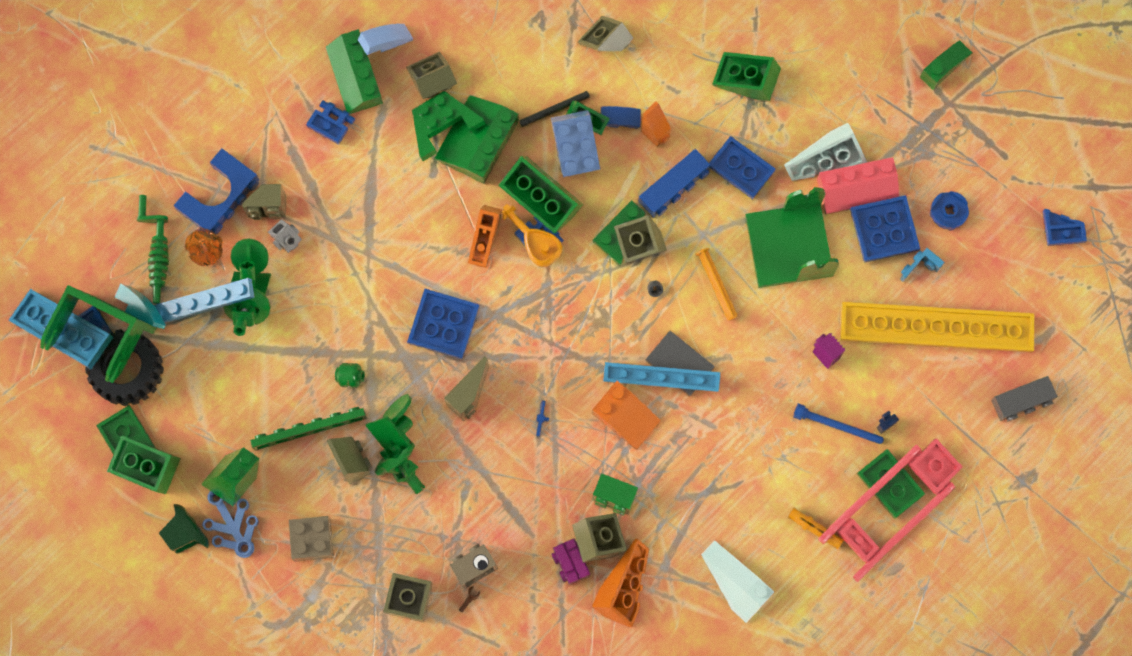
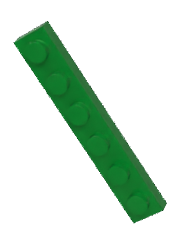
[250,407,367,451]

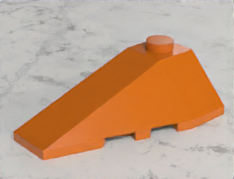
[592,539,649,627]

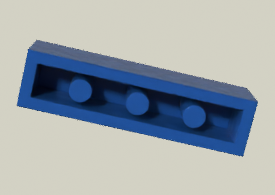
[638,149,710,218]

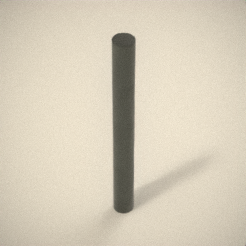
[519,91,590,127]

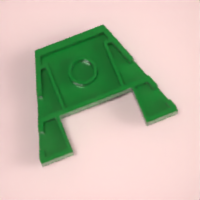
[412,91,486,161]

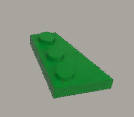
[593,200,645,266]

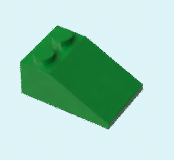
[712,52,781,101]
[107,435,181,494]

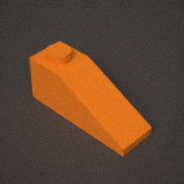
[641,101,671,147]
[468,205,502,268]

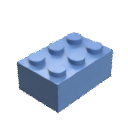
[551,110,600,177]

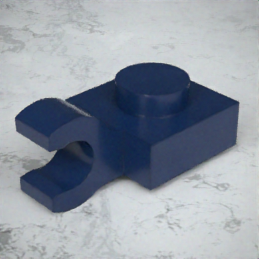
[877,411,899,434]

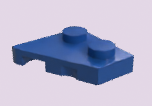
[1043,209,1087,246]

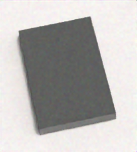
[645,331,715,396]

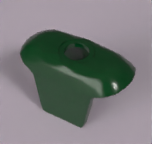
[159,504,209,554]

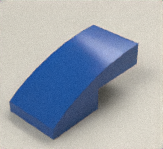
[600,106,641,129]

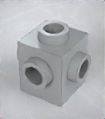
[268,219,302,253]

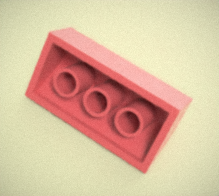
[817,157,899,214]

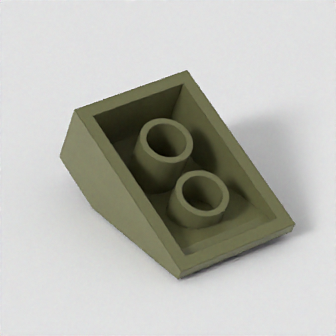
[444,356,489,421]
[327,437,372,484]

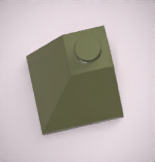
[578,16,633,51]
[614,215,667,263]

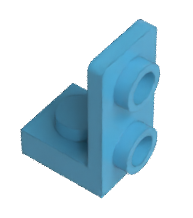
[900,248,945,282]

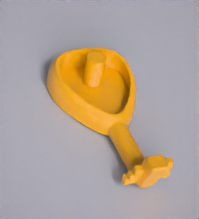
[502,204,563,267]

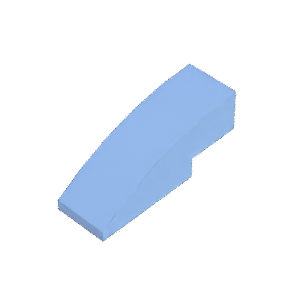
[358,24,413,55]

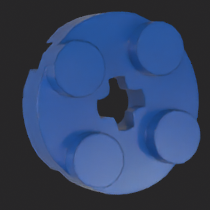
[930,191,969,230]

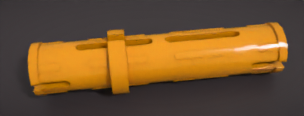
[787,507,844,549]

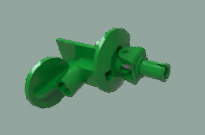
[223,238,271,336]
[365,394,425,494]

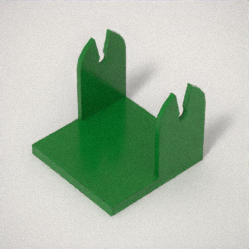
[745,187,839,288]
[40,285,157,383]

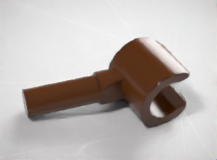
[459,586,480,613]

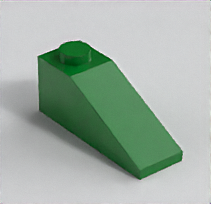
[920,40,973,90]

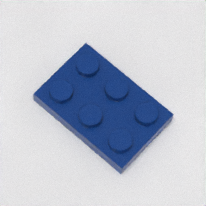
[709,136,776,200]

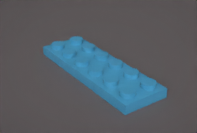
[9,289,113,369]

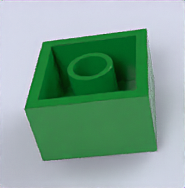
[592,473,638,516]

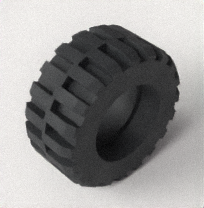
[85,329,164,406]

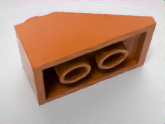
[592,381,661,450]

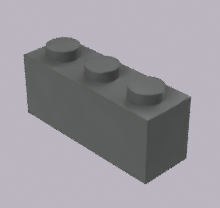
[991,376,1058,422]

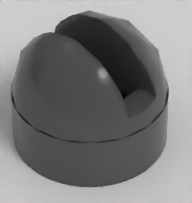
[647,280,663,297]

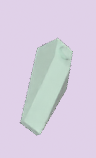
[701,540,774,623]

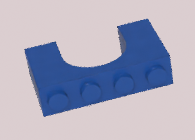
[173,148,259,237]

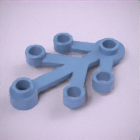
[202,491,259,558]

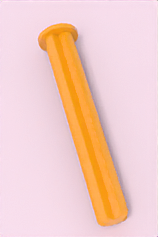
[695,248,738,321]

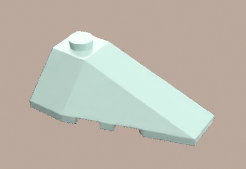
[784,123,867,181]

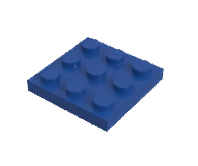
[850,195,920,263]
[407,289,480,360]

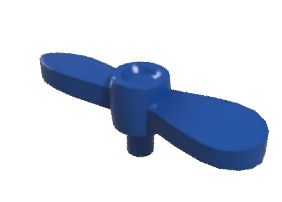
[536,400,549,436]

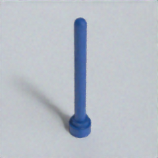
[793,403,884,444]

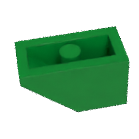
[566,101,610,135]

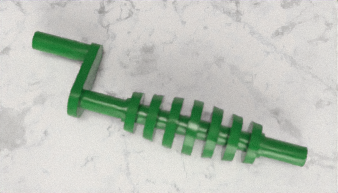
[137,195,169,304]

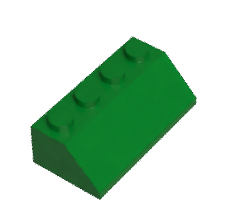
[326,29,383,114]
[498,156,584,234]

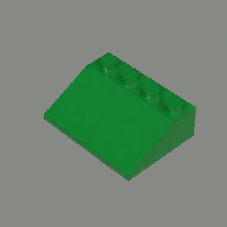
[434,95,519,184]

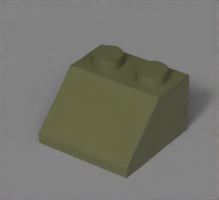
[406,52,457,99]

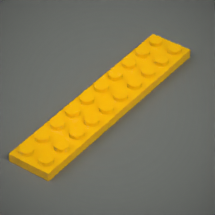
[840,302,1034,352]

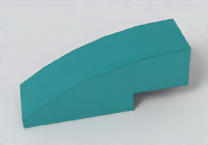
[114,283,165,329]

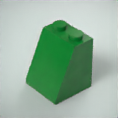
[202,447,260,506]

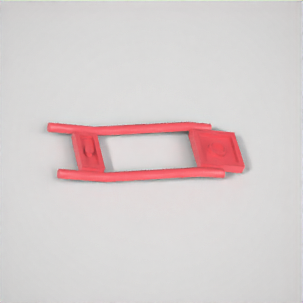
[818,438,962,582]

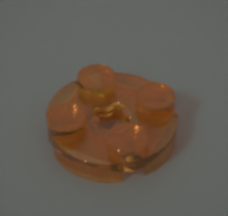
[185,228,223,266]

